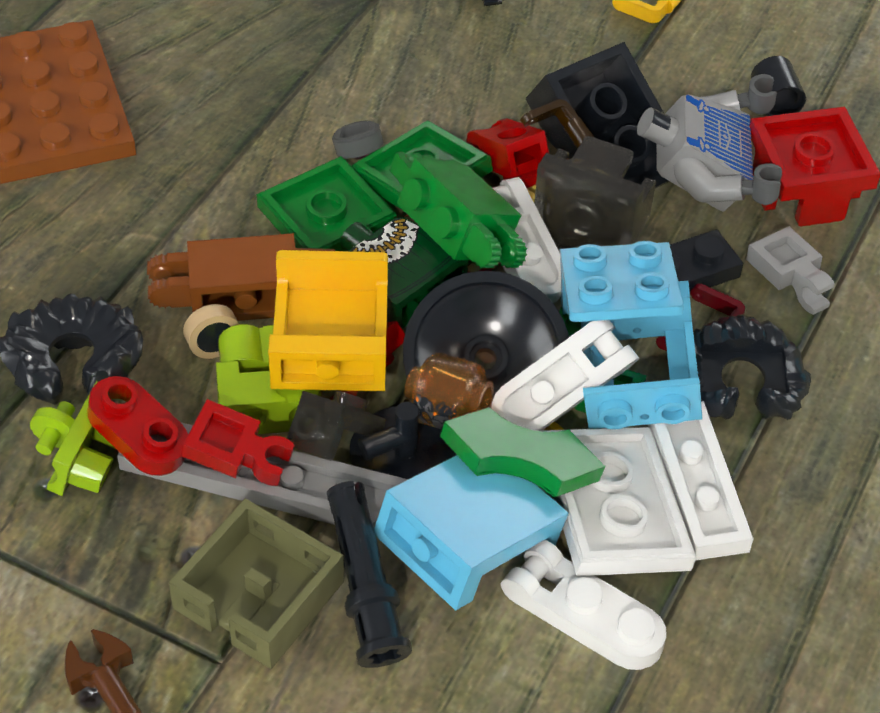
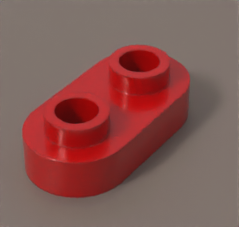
[87,376,188,476]

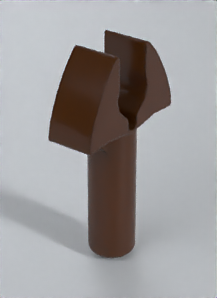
[65,629,142,713]

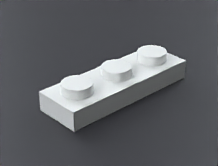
[647,401,753,560]

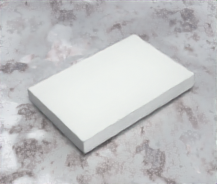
[542,427,696,576]

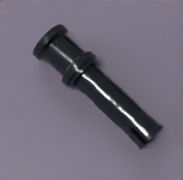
[327,481,412,668]

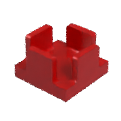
[750,106,880,227]

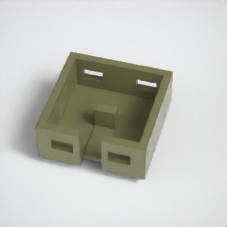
[169,498,344,669]

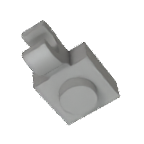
[746,226,835,315]

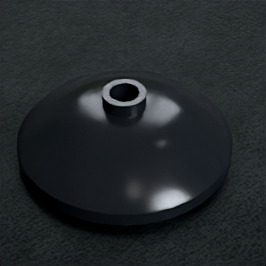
[403,271,569,419]

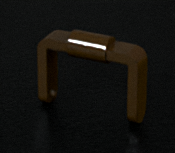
[520,99,607,186]

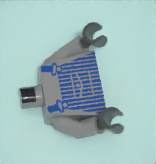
[637,74,782,212]

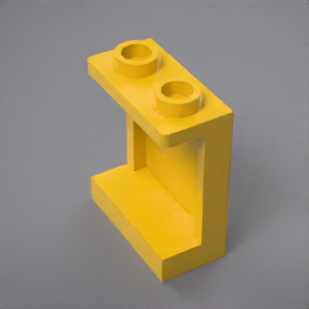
[268,250,388,391]

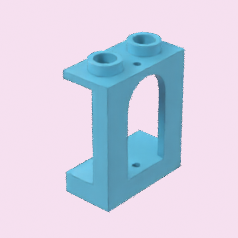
[581,281,702,429]

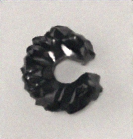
[0,293,143,405]
[693,315,811,420]

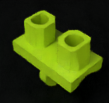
[30,381,116,496]

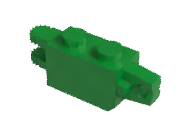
[389,152,527,268]

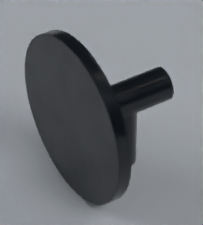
[350,402,457,479]

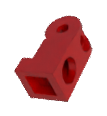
[466,118,554,188]

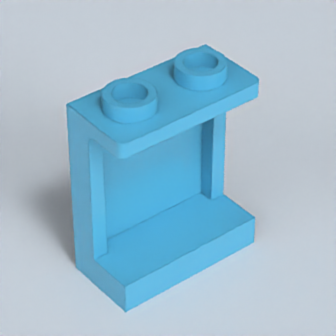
[374,455,569,611]

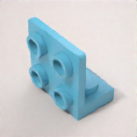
[560,241,683,322]

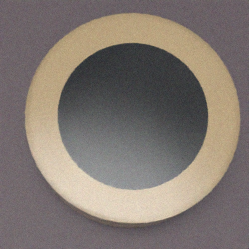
[183,304,240,359]

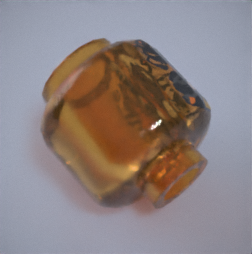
[404,353,494,429]

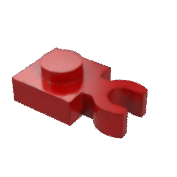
[182,399,295,486]

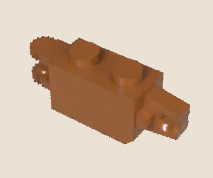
[147,233,335,321]

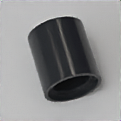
[751,56,806,116]

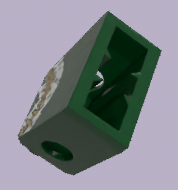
[340,217,468,333]

